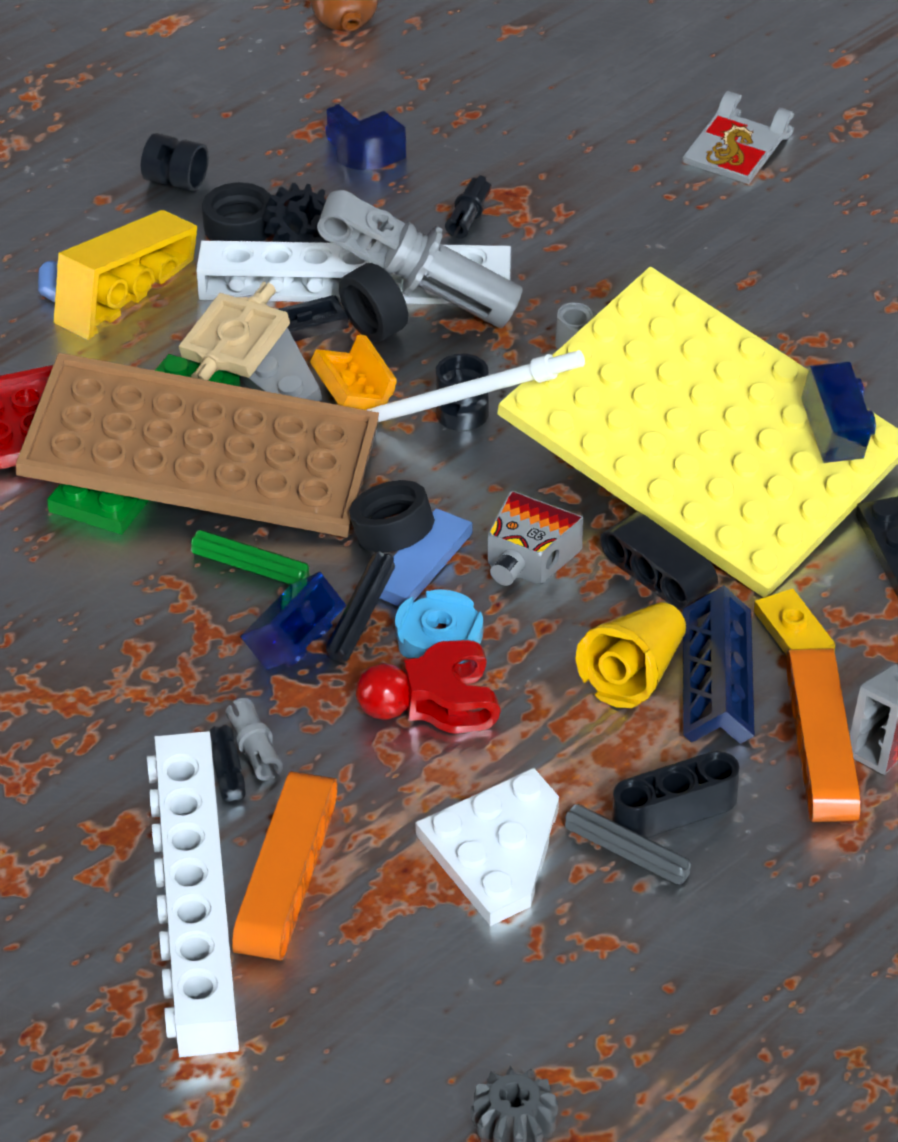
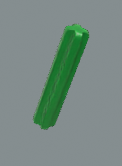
[190,530,310,588]

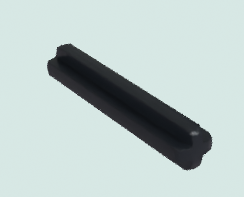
[326,551,395,663]

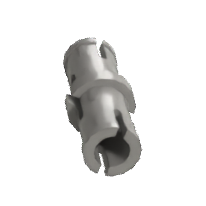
[226,698,283,781]

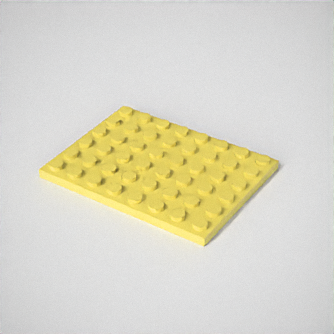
[497,266,898,598]

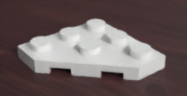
[415,768,559,926]

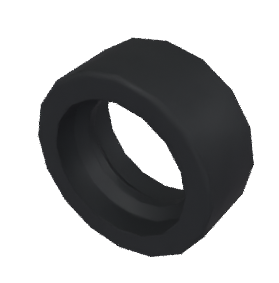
[202,182,272,242]
[339,263,408,342]
[349,480,435,553]

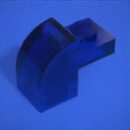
[325,104,406,170]

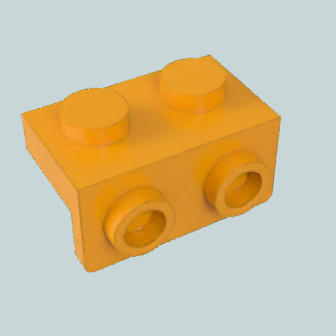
[310,335,397,410]

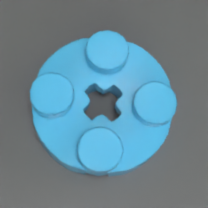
[395,589,483,664]

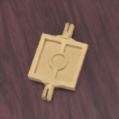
[178,281,290,381]

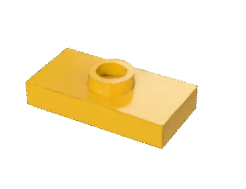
[754,588,835,656]

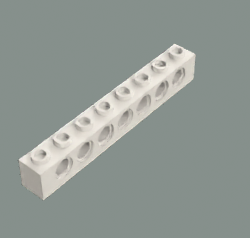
[197,241,511,305]
[147,731,239,1057]

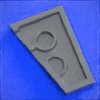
[239,328,322,401]

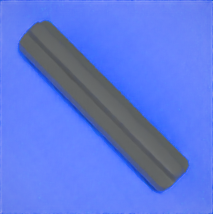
[565,804,692,885]

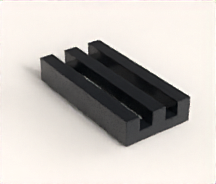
[278,295,349,341]

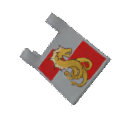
[683,91,794,184]

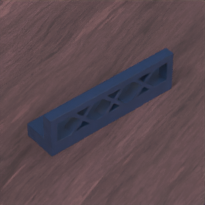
[683,585,755,744]

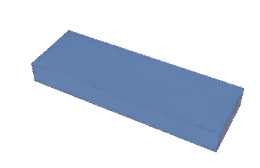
[379,508,473,607]

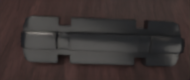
[209,724,246,802]

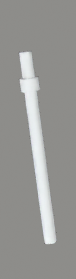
[367,350,585,423]

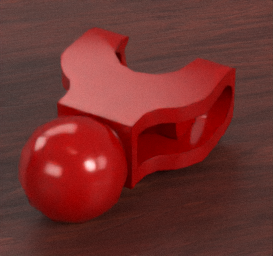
[356,640,501,734]

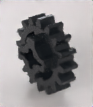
[262,183,331,243]

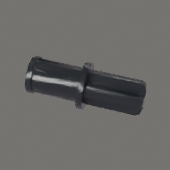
[445,175,491,238]

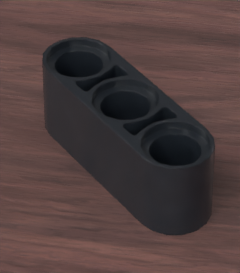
[600,512,718,609]
[612,751,740,838]

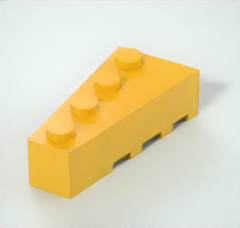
[53,210,197,340]

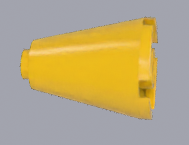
[575,602,686,708]

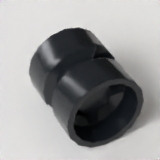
[141,133,209,192]
[436,353,489,431]

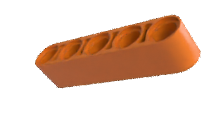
[786,648,860,823]
[232,771,338,961]

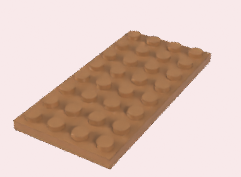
[16,353,379,538]

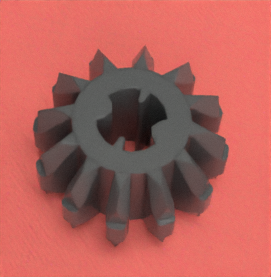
[471,1065,558,1142]

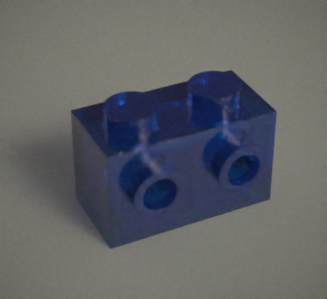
[801,362,876,463]
[240,571,347,670]

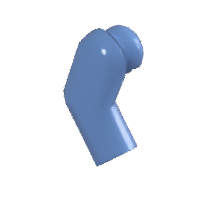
[38,260,57,303]

